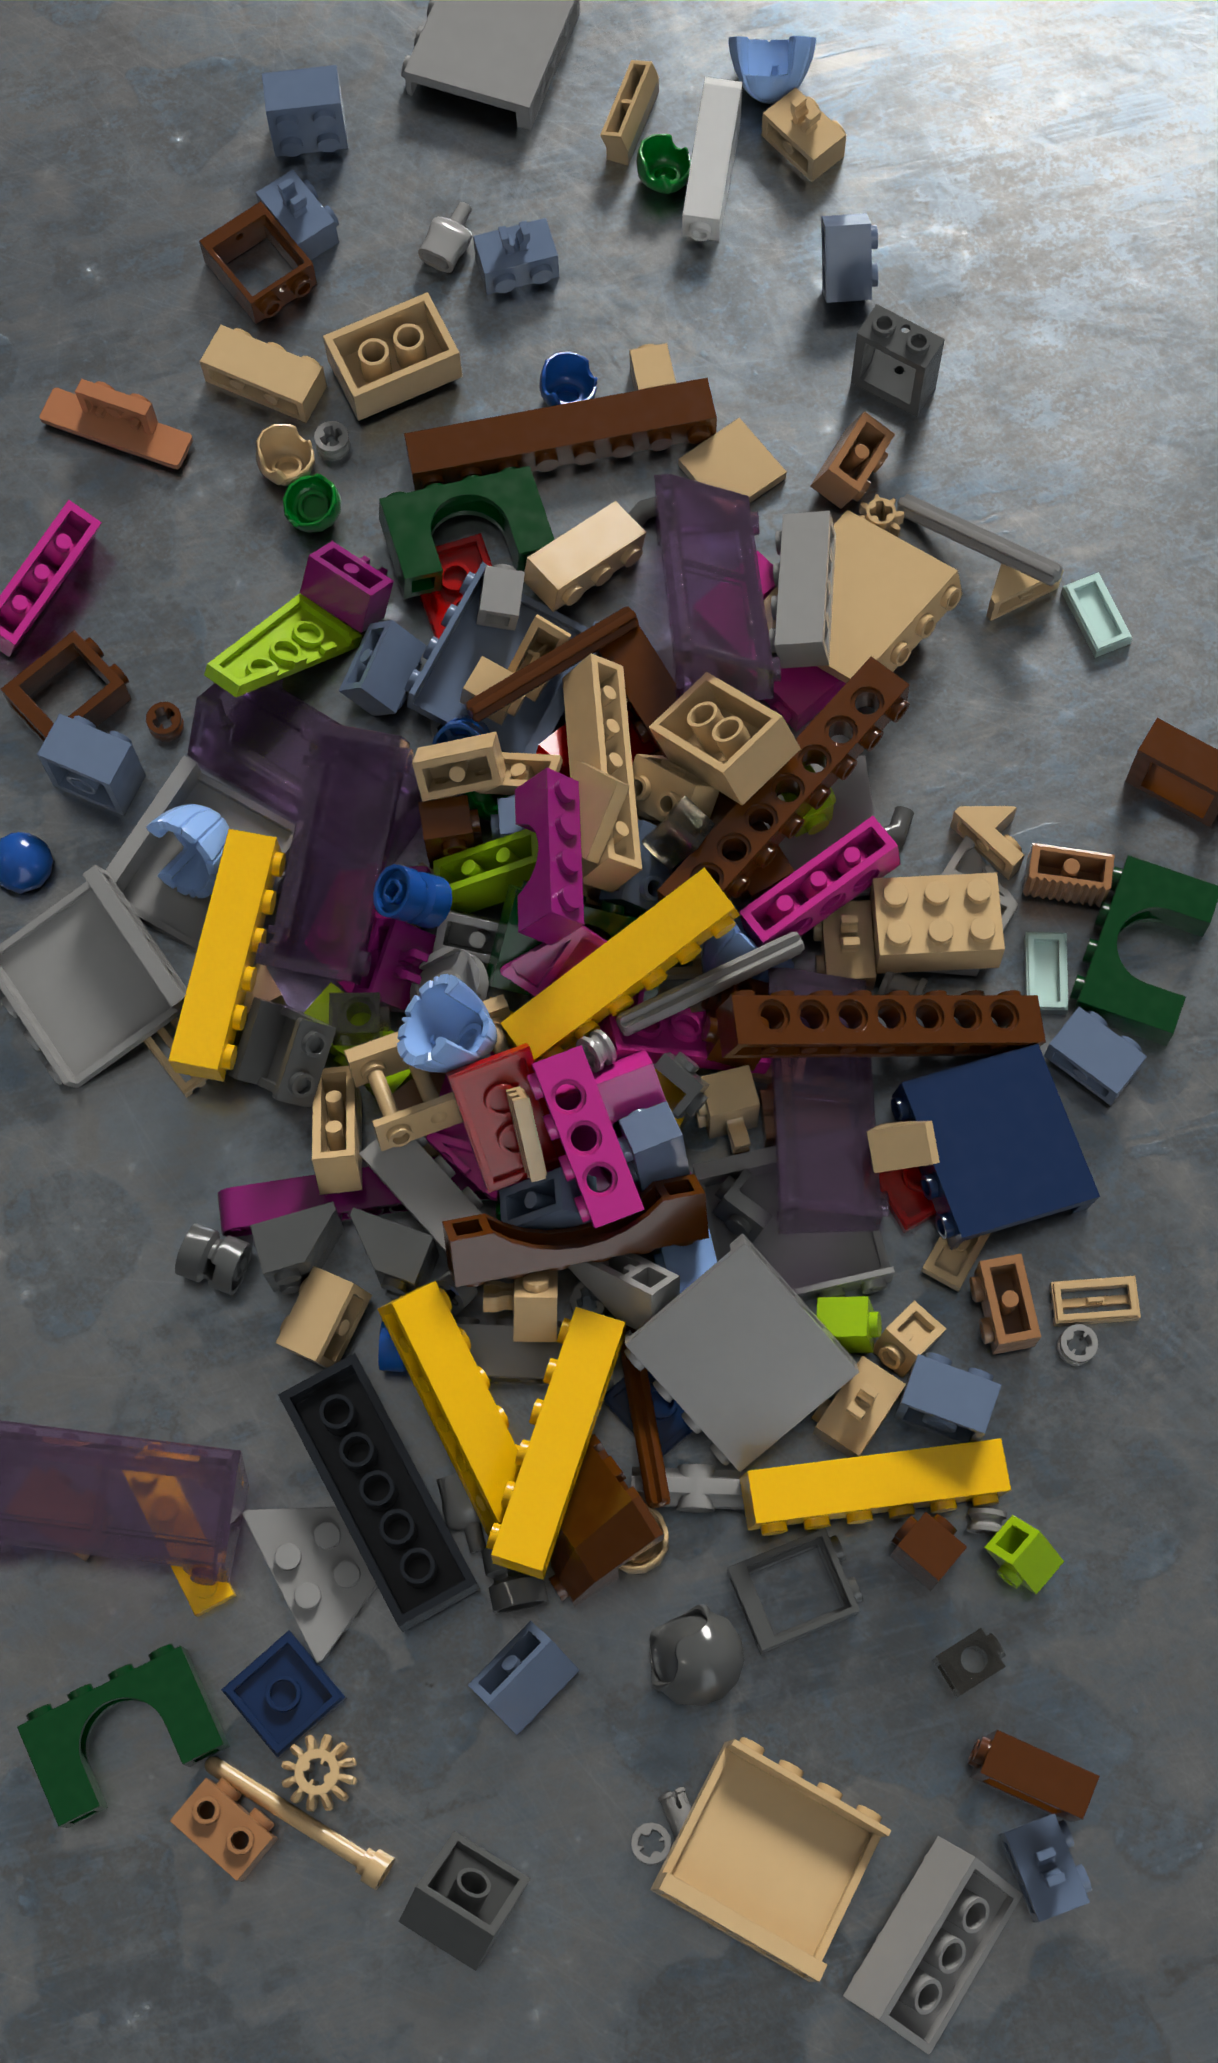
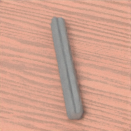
[896,494,1063,586]
[616,931,805,1036]

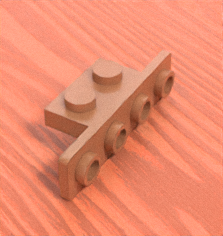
[39,379,193,469]

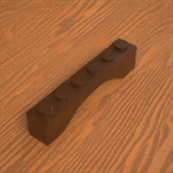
[442,1174,709,1287]

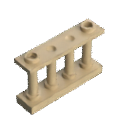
[344,994,511,1151]

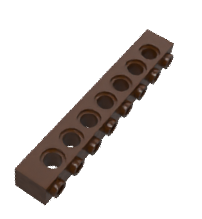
[657,656,910,902]
[716,990,1046,1058]

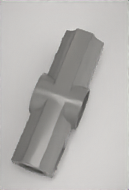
[631,1464,747,1513]

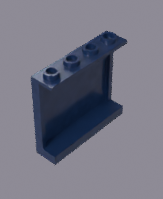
[891,1043,1100,1250]

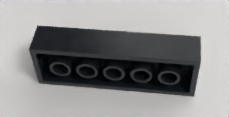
[278,1353,480,1632]

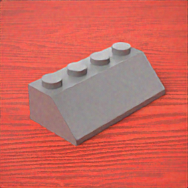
[843,1836,1023,2055]

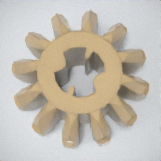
[281,1734,357,1812]

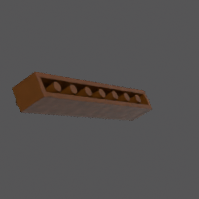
[404,378,717,491]
[597,625,795,903]

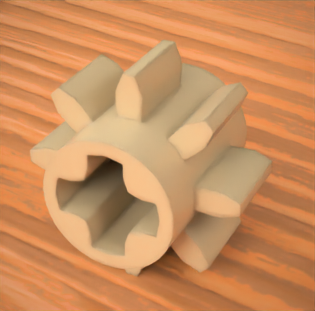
[859,494,904,538]

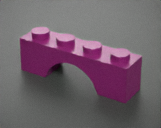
[515,767,584,946]

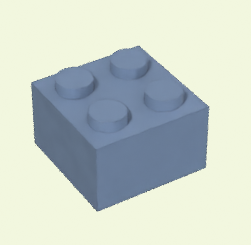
[262,65,348,157]
[37,713,146,815]
[894,1352,1002,1443]

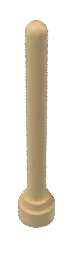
[205,1756,395,1890]

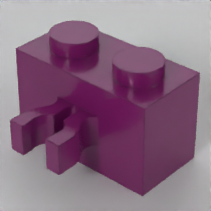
[300,541,394,633]
[351,918,436,1013]

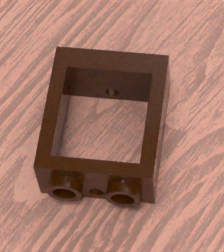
[199,201,317,324]
[1,630,131,742]
[1125,718,1218,827]
[967,1730,1100,1822]

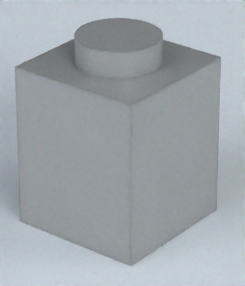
[476,564,525,631]

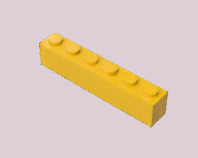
[168,829,286,1082]
[500,867,740,1062]
[377,1281,521,1537]
[486,1307,626,1580]
[739,1438,1011,1536]

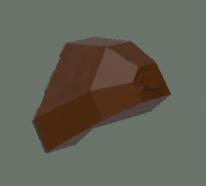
[548,1434,664,1607]

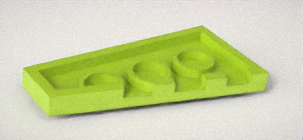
[204,593,362,697]

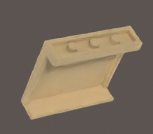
[747,510,963,683]
[650,1737,891,1982]

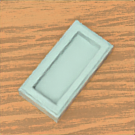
[1061,572,1132,658]
[1024,932,1068,1015]

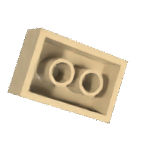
[323,292,463,421]
[649,672,801,805]
[869,872,1005,974]

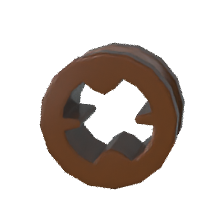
[146,702,184,742]

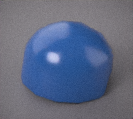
[539,351,598,407]
[0,832,53,894]

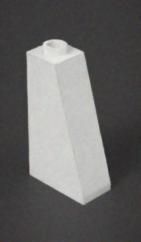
[682,77,742,241]

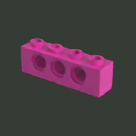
[0,500,102,657]
[739,816,901,947]
[527,1045,645,1228]

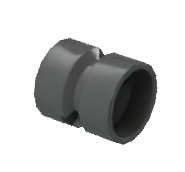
[175,1223,252,1295]
[481,1548,549,1613]

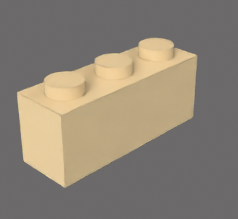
[200,325,327,423]
[524,501,646,612]
[312,1066,362,1195]

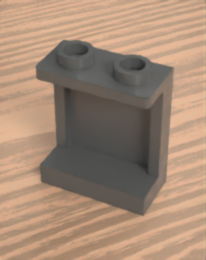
[229,997,337,1108]

